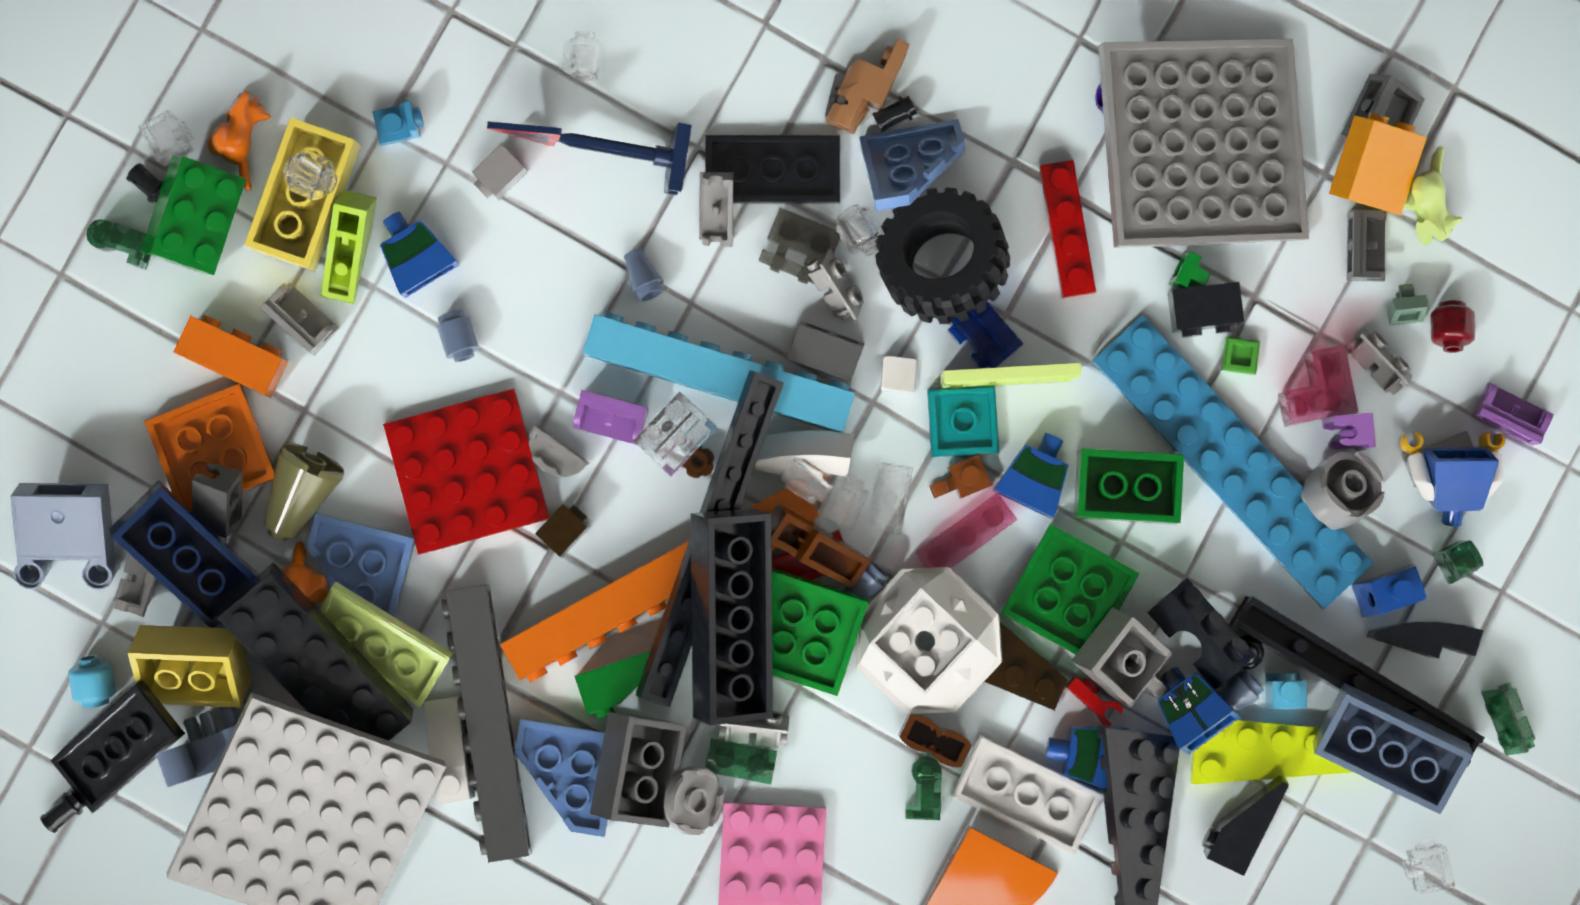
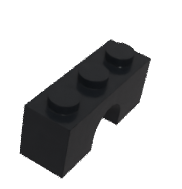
[1147,578,1256,690]

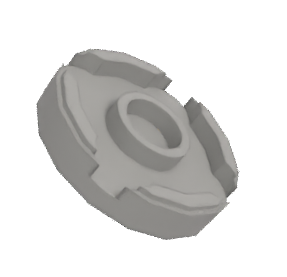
[664,766,724,835]

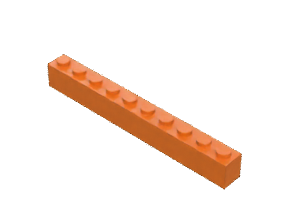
[500,480,820,682]

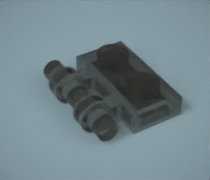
[758,207,842,285]

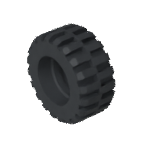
[875,187,1010,324]

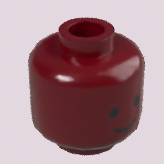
[1430,300,1475,353]

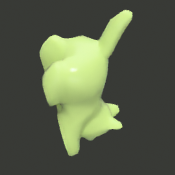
[1403,146,1463,246]

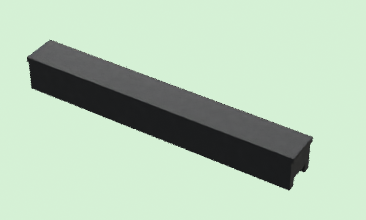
[1229,596,1485,767]

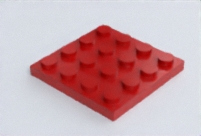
[383,388,550,555]

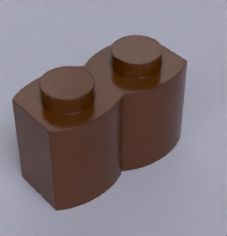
[898,714,972,767]

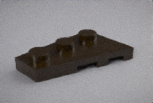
[985,622,1067,711]

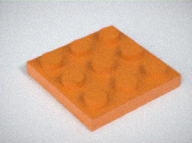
[144,384,275,511]

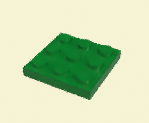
[1000,524,1140,655]
[772,568,869,696]

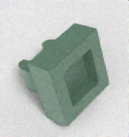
[1387,284,1429,325]

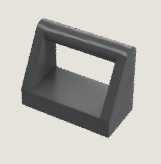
[1341,74,1425,137]

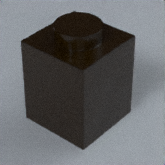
[535,504,590,557]

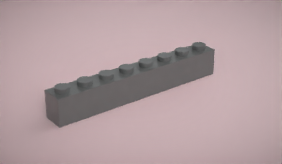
[441,584,532,863]

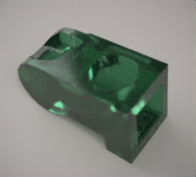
[86,219,151,270]
[1432,540,1484,584]
[905,756,942,821]

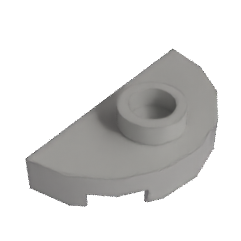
[529,424,590,477]

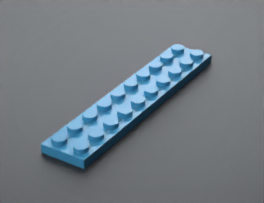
[1092,315,1373,609]

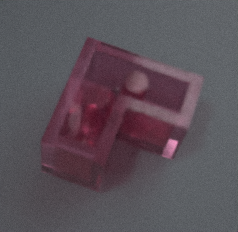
[1277,345,1359,427]

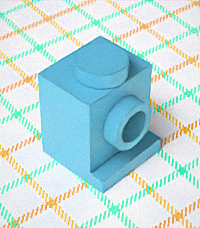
[1265,673,1307,709]

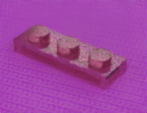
[915,492,1018,568]

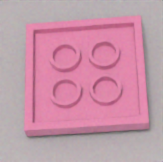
[718,802,826,905]

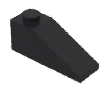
[1202,775,1289,876]

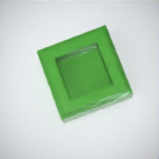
[1221,337,1260,375]

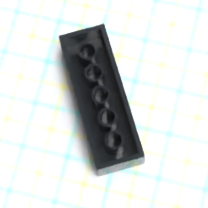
[690,508,773,726]
[217,562,413,741]

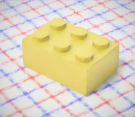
[128,625,252,708]

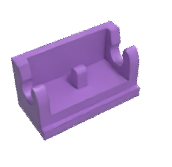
[1472,382,1554,446]
[573,390,649,446]
[1322,413,1376,451]

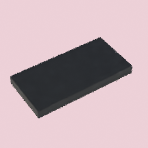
[705,135,840,204]
[50,680,185,814]

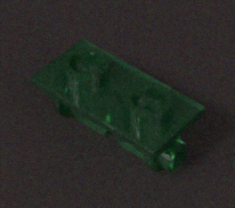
[1481,682,1536,756]
[705,738,777,785]

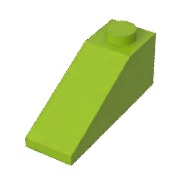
[321,190,377,304]

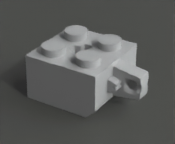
[1071,607,1172,708]

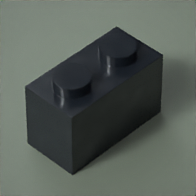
[1167,282,1245,338]

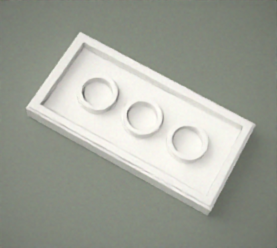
[951,734,1103,855]

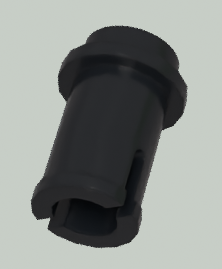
[872,96,917,132]
[126,163,164,203]
[40,790,86,833]

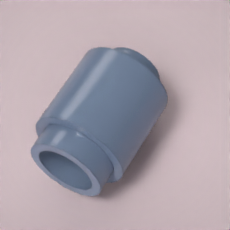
[437,310,479,362]

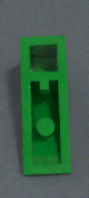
[574,650,651,719]

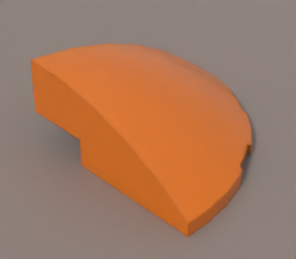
[925,826,1058,905]

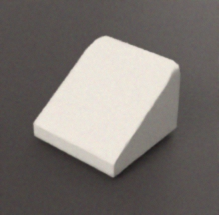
[880,355,917,393]

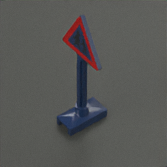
[487,121,692,195]

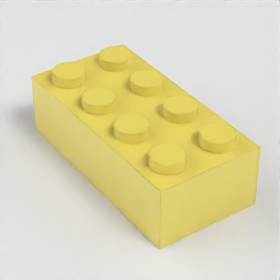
[244,117,361,272]

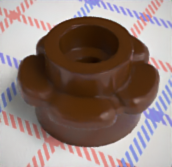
[681,445,715,478]

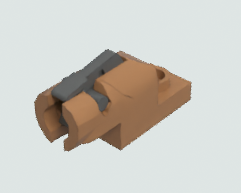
[825,39,910,134]

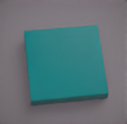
[927,386,999,457]

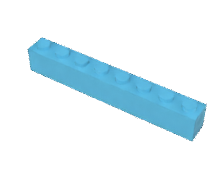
[583,311,855,433]

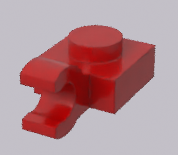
[1065,676,1124,727]

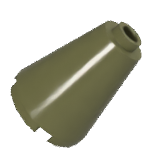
[264,442,345,541]

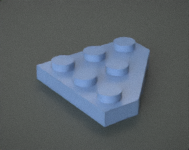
[859,119,965,211]
[307,513,415,617]
[514,718,608,837]

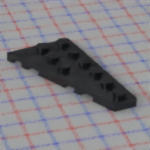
[1096,726,1180,905]

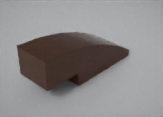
[771,504,871,589]

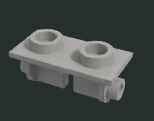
[806,248,864,320]
[1347,328,1412,395]
[113,554,156,617]
[719,711,790,748]

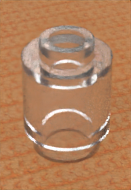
[780,456,833,505]

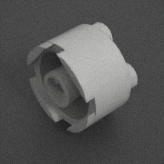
[1301,451,1384,530]

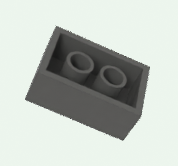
[590,712,687,828]

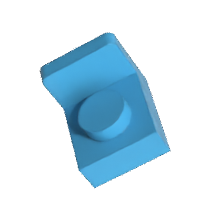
[372,99,424,146]

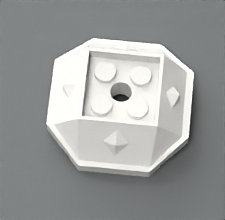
[856,567,1003,714]

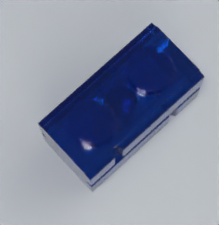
[947,301,1023,369]

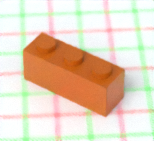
[173,314,289,398]

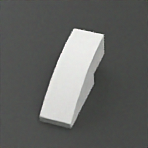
[754,430,854,480]

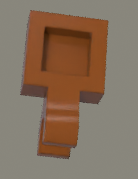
[929,454,992,499]

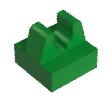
[1168,251,1211,289]

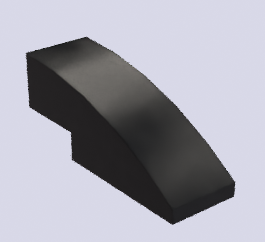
[1366,622,1484,659]

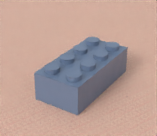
[1313,683,1473,815]

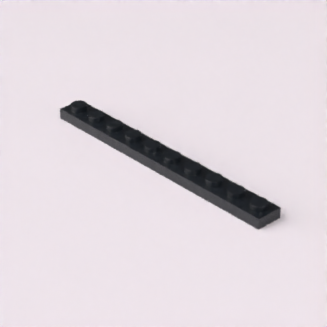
[635,370,784,707]

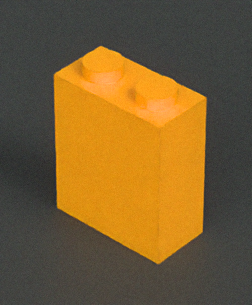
[1329,113,1427,216]

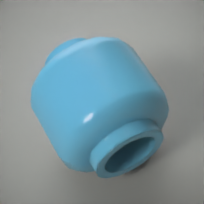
[68,655,116,708]

